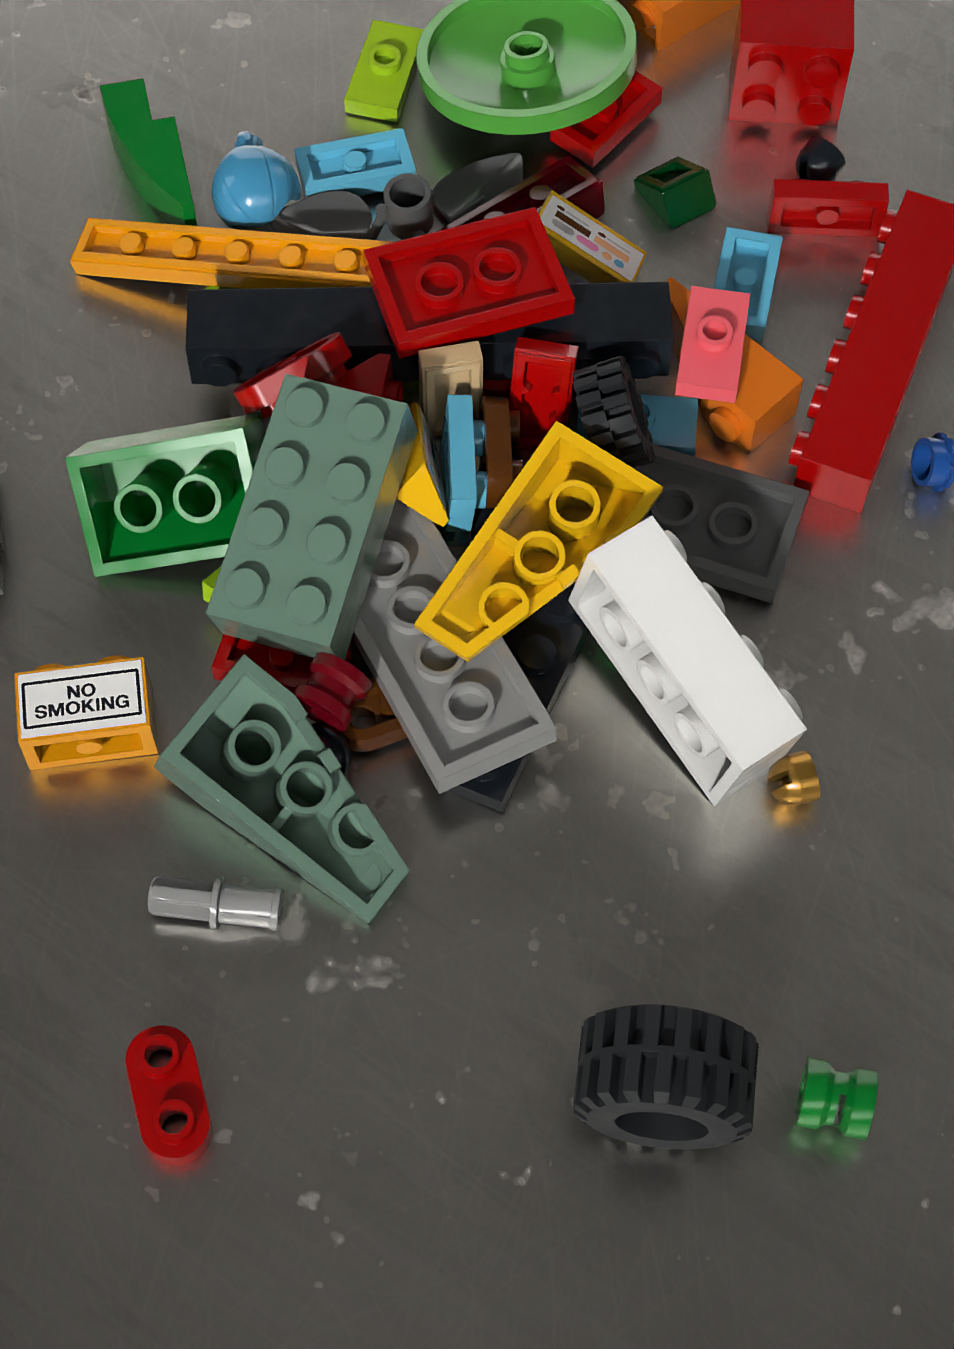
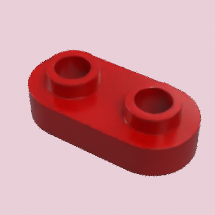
[233,332,352,419]
[125,1025,213,1166]

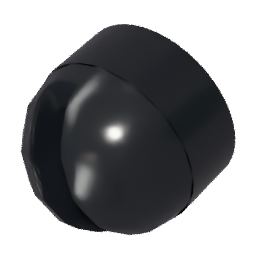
[795,137,845,181]

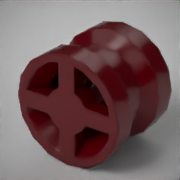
[292,652,372,732]

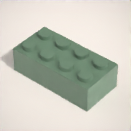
[205,374,418,660]

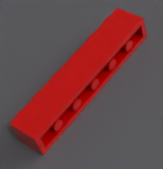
[788,190,954,513]

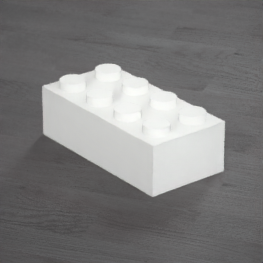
[568,516,807,807]

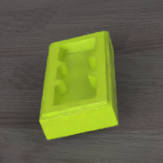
[344,19,424,123]

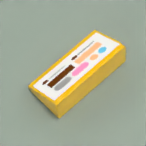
[538,190,647,283]
[397,402,449,527]

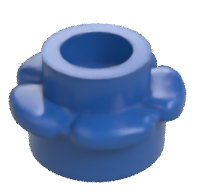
[911,432,954,492]

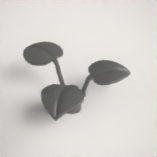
[270,153,523,240]

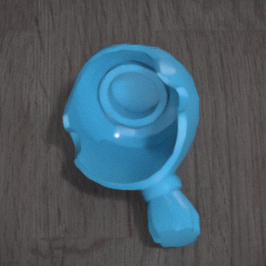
[211,130,301,229]

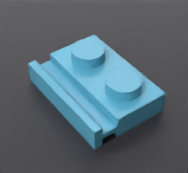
[440,394,487,546]

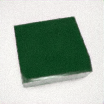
[633,156,716,228]

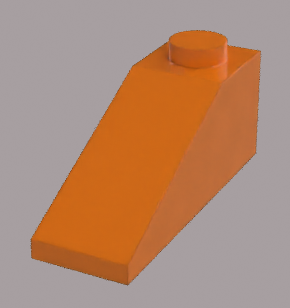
[665,277,804,455]

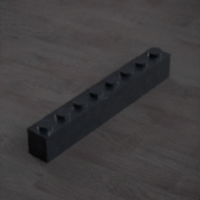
[185,282,674,387]

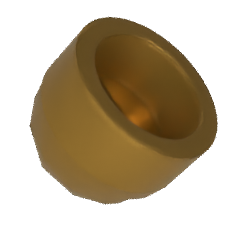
[767,750,821,805]

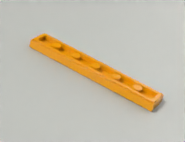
[70,217,394,289]

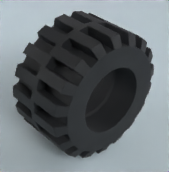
[573,1004,759,1150]

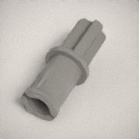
[148,876,284,931]

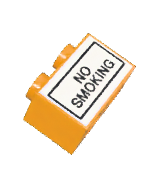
[14,655,158,770]

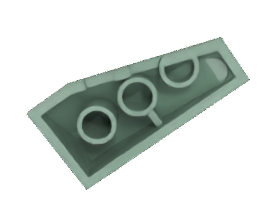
[154,655,410,924]

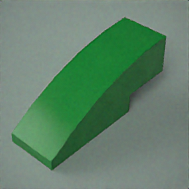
[99,78,197,226]

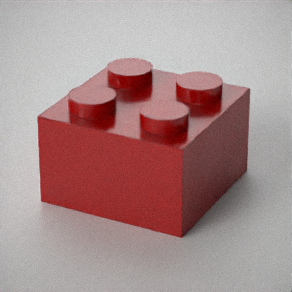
[728,0,854,127]

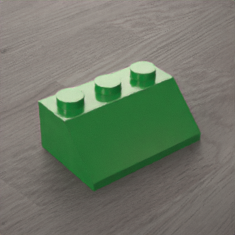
[65,413,266,577]

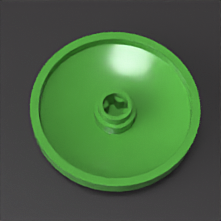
[416,0,638,135]

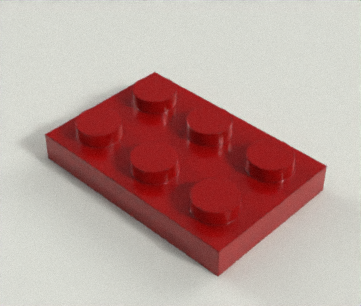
[363,207,575,359]

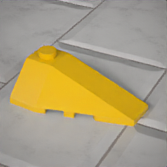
[414,421,664,662]

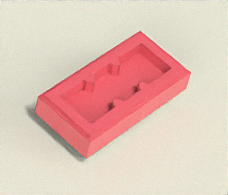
[675,286,750,403]

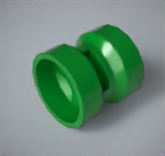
[795,1057,878,1140]

